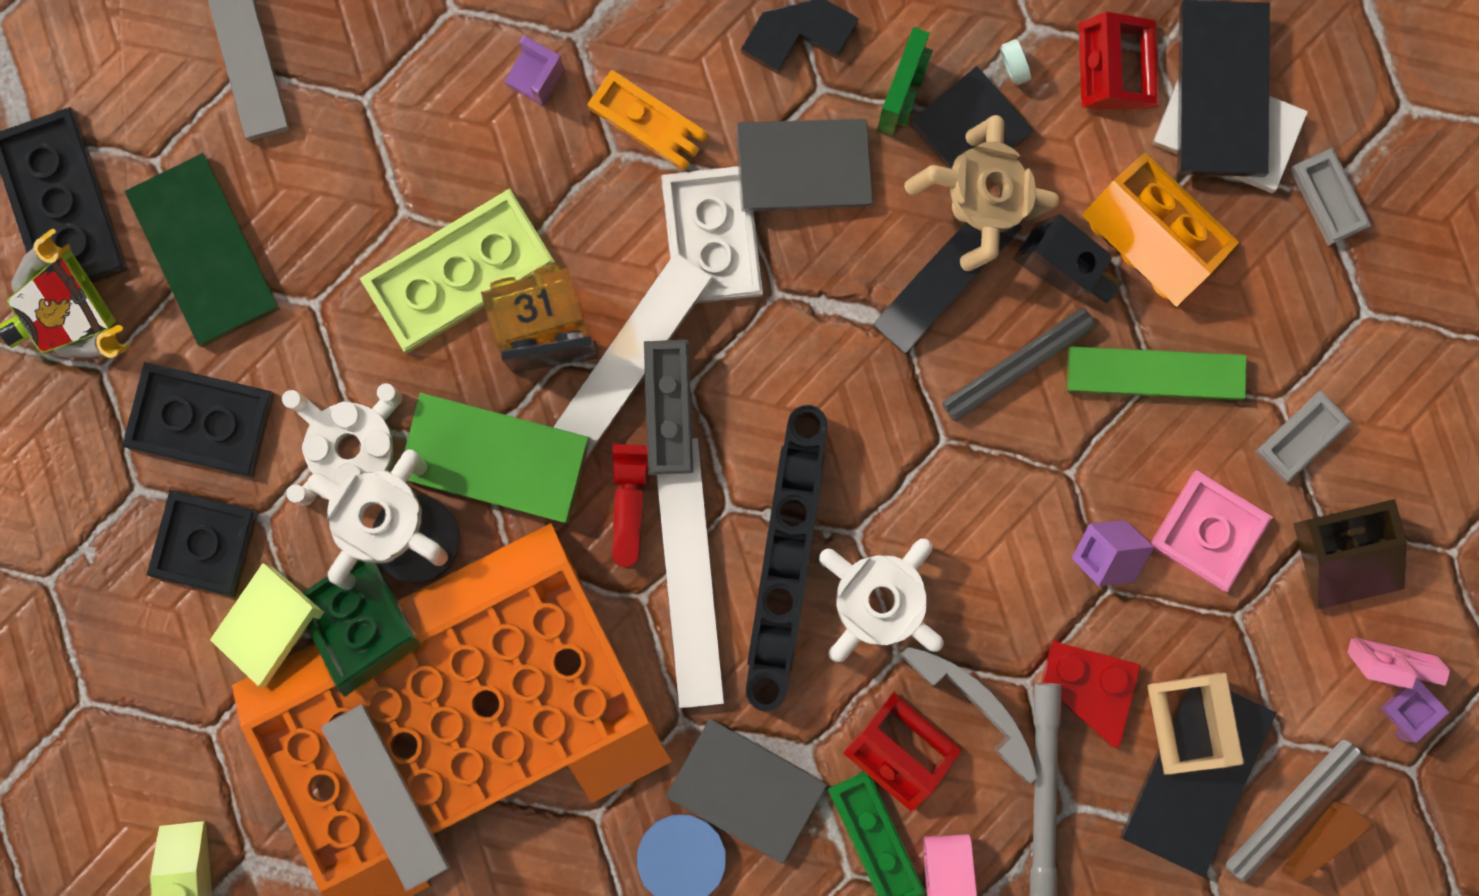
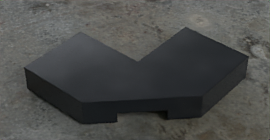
[741,0,859,74]

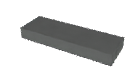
[643,340,693,475]

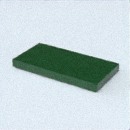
[124,153,280,347]

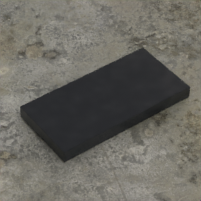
[1177,0,1270,177]
[0,107,129,283]
[1119,675,1276,878]

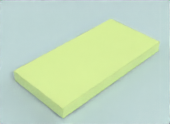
[360,189,556,354]

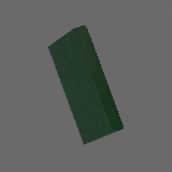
[303,560,421,697]

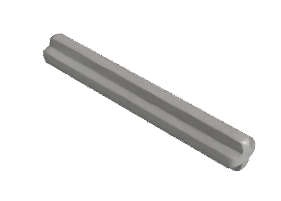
[1226,740,1362,882]

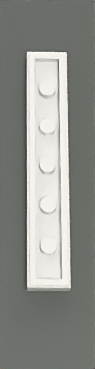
[554,252,712,463]
[657,438,724,708]

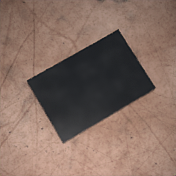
[122,362,275,478]

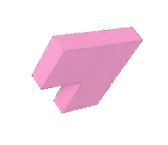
[1347,637,1450,689]

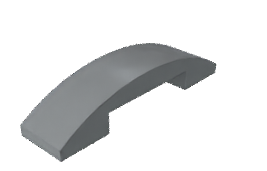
[899,647,1037,784]

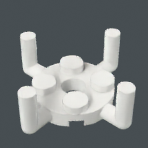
[282,383,402,506]
[308,450,448,590]
[818,539,944,662]

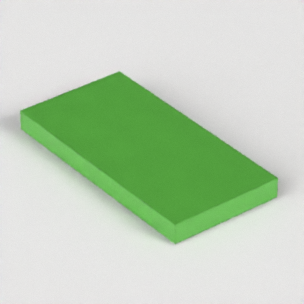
[404,393,591,523]

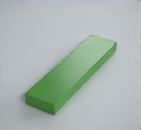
[1067,347,1246,400]

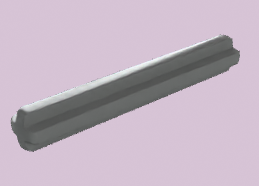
[942,308,1095,421]

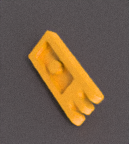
[587,69,709,171]

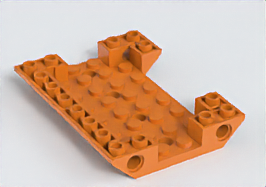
[232,523,672,896]

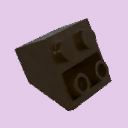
[1293,499,1407,609]

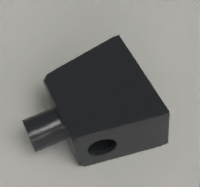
[1012,214,1122,303]

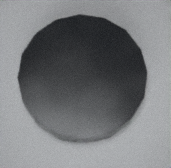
[372,495,461,583]

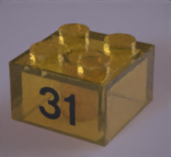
[481,265,589,351]

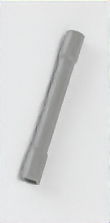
[1030,683,1062,896]

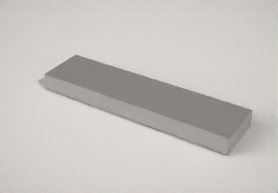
[208,0,290,142]
[321,704,450,891]

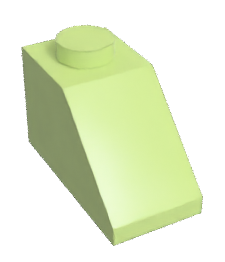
[150,821,212,896]

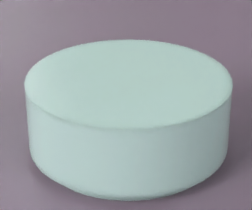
[1000,39,1032,85]

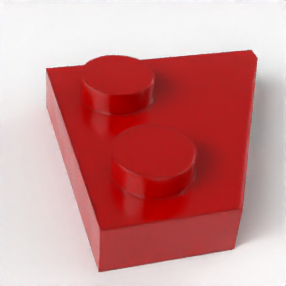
[1041,641,1140,748]

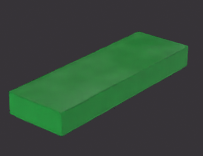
[827,771,926,896]

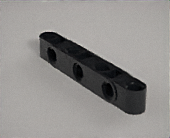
[746,405,827,711]

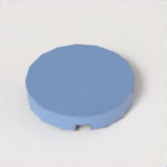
[637,814,726,896]

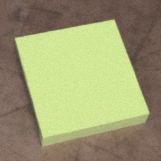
[210,563,324,688]

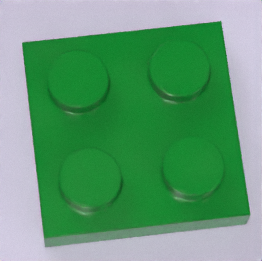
[877,27,933,137]

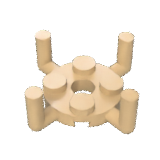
[904,115,1059,271]

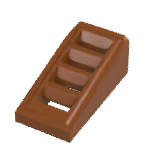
[1281,801,1374,883]

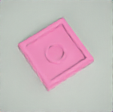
[1150,470,1273,593]

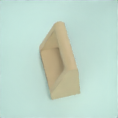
[1147,673,1243,774]

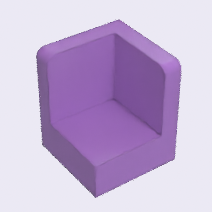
[504,35,565,107]
[1071,520,1154,586]
[1380,678,1449,743]

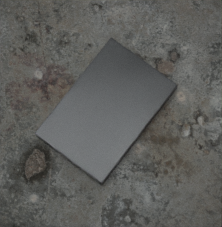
[735,119,873,212]
[666,718,827,864]

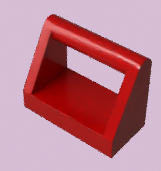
[1078,11,1160,110]
[843,691,962,812]

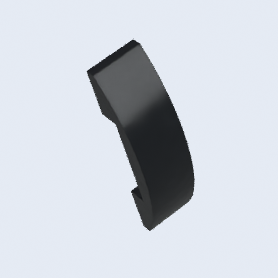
[872,222,1023,355]

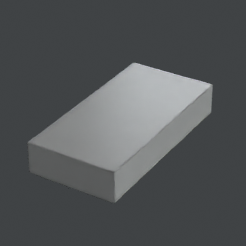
[1290,148,1371,246]
[1254,390,1352,483]

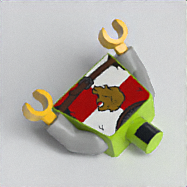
[0,229,131,358]

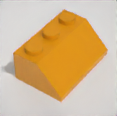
[1081,152,1239,307]

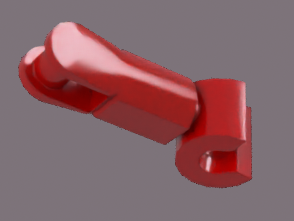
[612,444,651,567]

